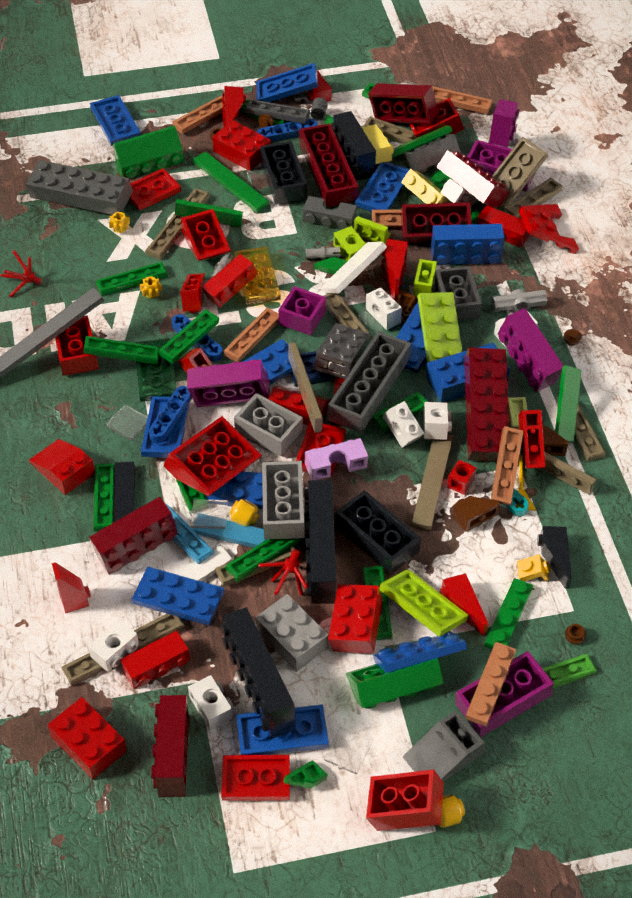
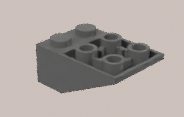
[403,710,485,782]

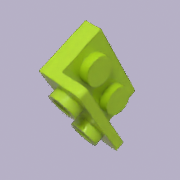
[354,216,391,244]

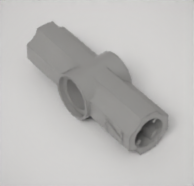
[492,289,547,312]

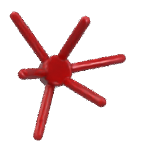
[1,250,42,298]
[258,549,308,596]

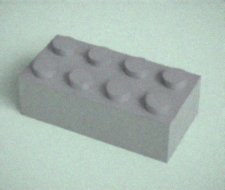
[262,461,305,540]

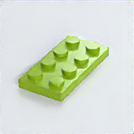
[417,292,462,363]
[380,569,468,637]

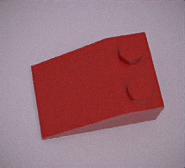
[409,97,464,138]
[181,209,231,261]
[380,239,408,302]
[29,439,95,495]

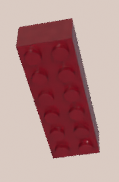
[299,123,358,208]
[464,347,509,462]

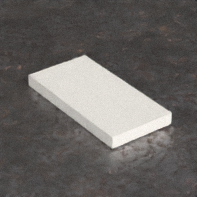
[320,242,387,293]

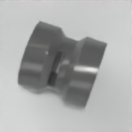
[311,98,328,120]

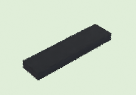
[114,461,135,522]

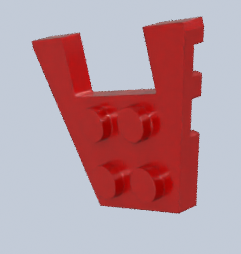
[519,204,579,254]

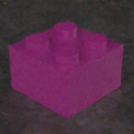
[489,99,520,147]
[278,286,326,335]

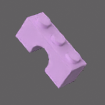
[305,438,368,480]

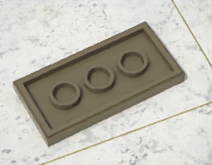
[493,137,549,208]

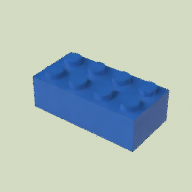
[431,224,504,265]
[426,343,510,403]

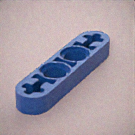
[257,119,317,142]
[172,314,223,362]
[149,386,192,443]

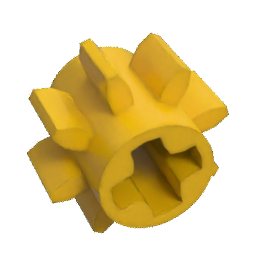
[108,212,130,233]
[140,277,162,298]

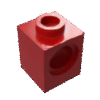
[447,460,476,495]

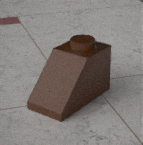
[543,426,568,456]
[452,496,500,532]

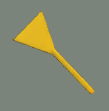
[516,455,536,511]

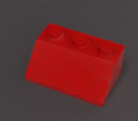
[268,386,332,426]

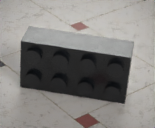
[331,111,376,181]
[260,141,307,204]
[335,490,421,574]

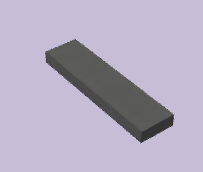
[245,99,310,124]

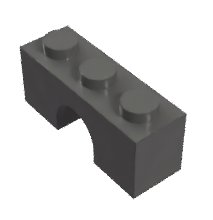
[303,196,357,229]

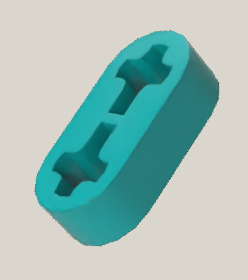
[502,489,529,516]

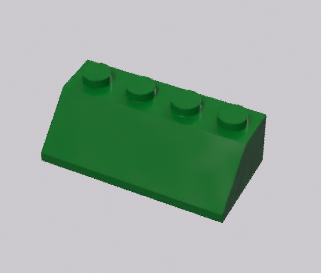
[113,125,184,179]
[346,658,444,709]

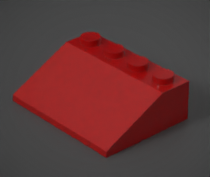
[164,416,262,496]

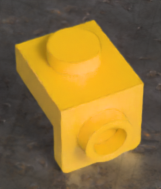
[517,554,551,581]

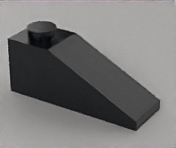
[537,526,572,589]

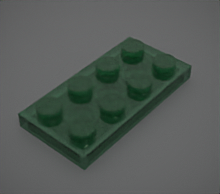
[134,338,176,402]

